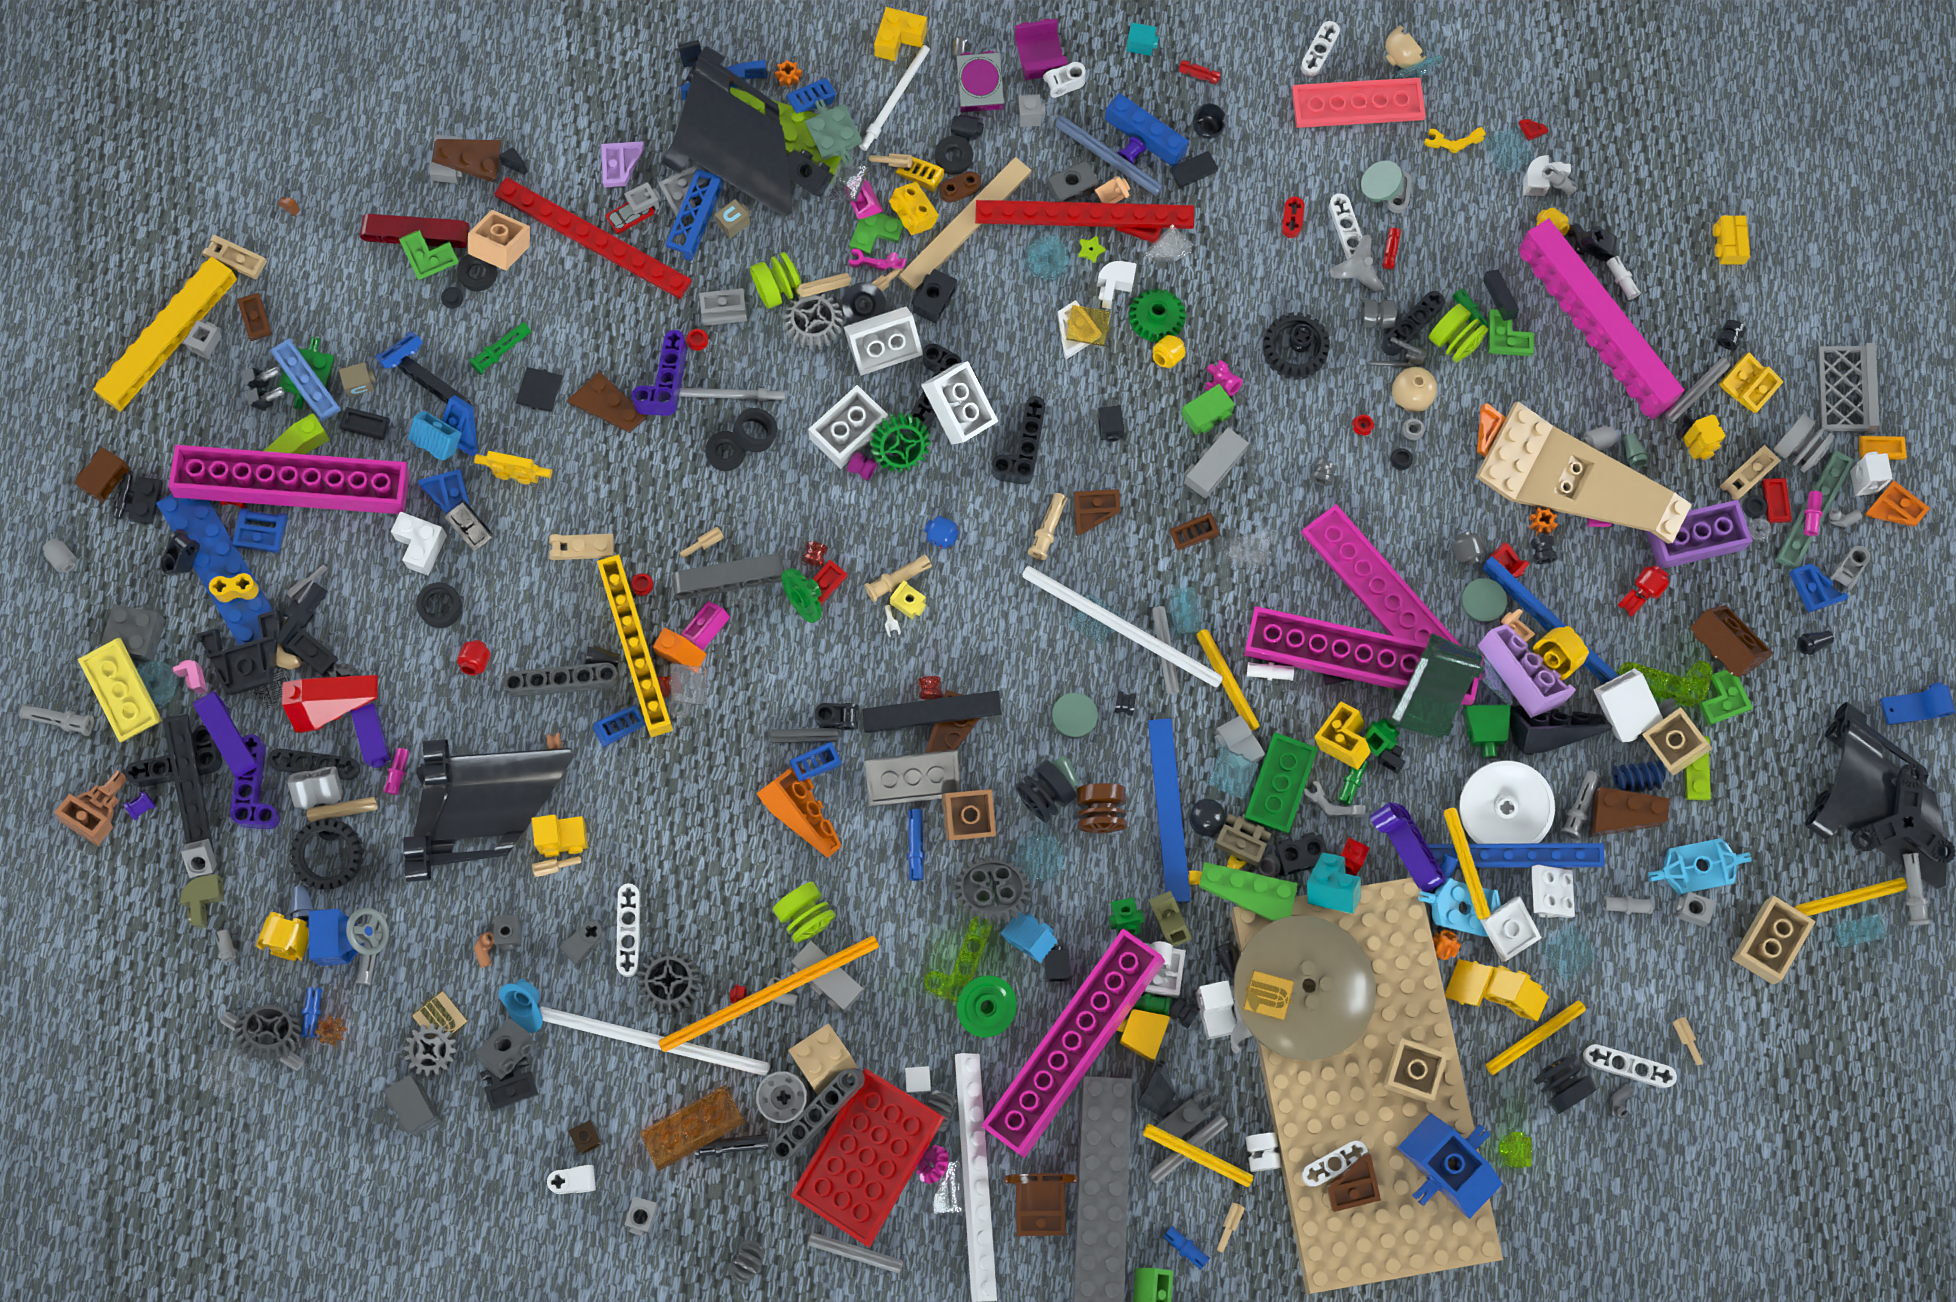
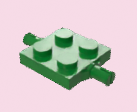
[278,337,334,410]

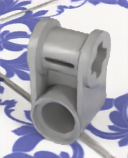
[1829,546,1870,591]

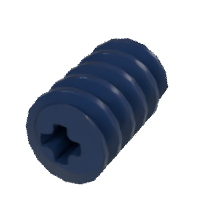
[1612,760,1665,792]

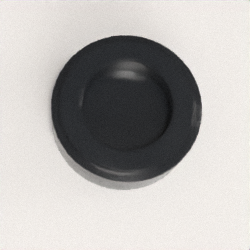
[1743,495,1767,519]

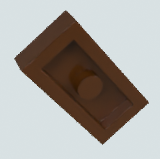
[237,292,273,341]

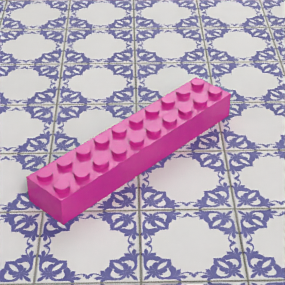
[1519,218,1685,420]
[168,445,410,514]
[1244,606,1484,706]
[981,929,1165,1158]

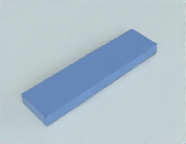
[270,338,341,422]

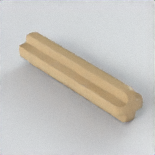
[797,273,852,297]
[307,797,378,822]

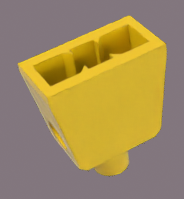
[1117,1009,1170,1063]

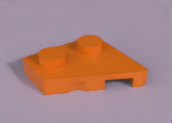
[1477,403,1506,458]
[1865,480,1930,527]

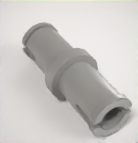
[1542,165,1577,195]
[1602,895,1653,915]

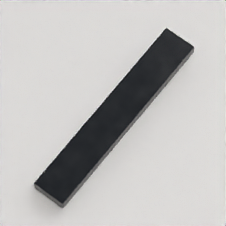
[862,690,1002,733]
[163,714,214,853]

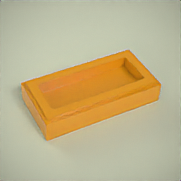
[1858,436,1907,460]

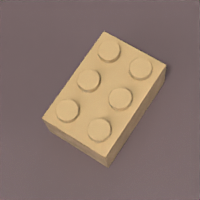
[1732,896,1816,985]

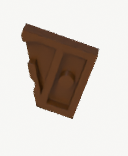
[1074,489,1121,536]
[1326,1152,1381,1212]

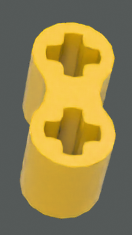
[209,573,259,603]

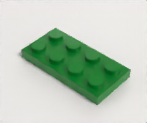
[1244,732,1318,835]

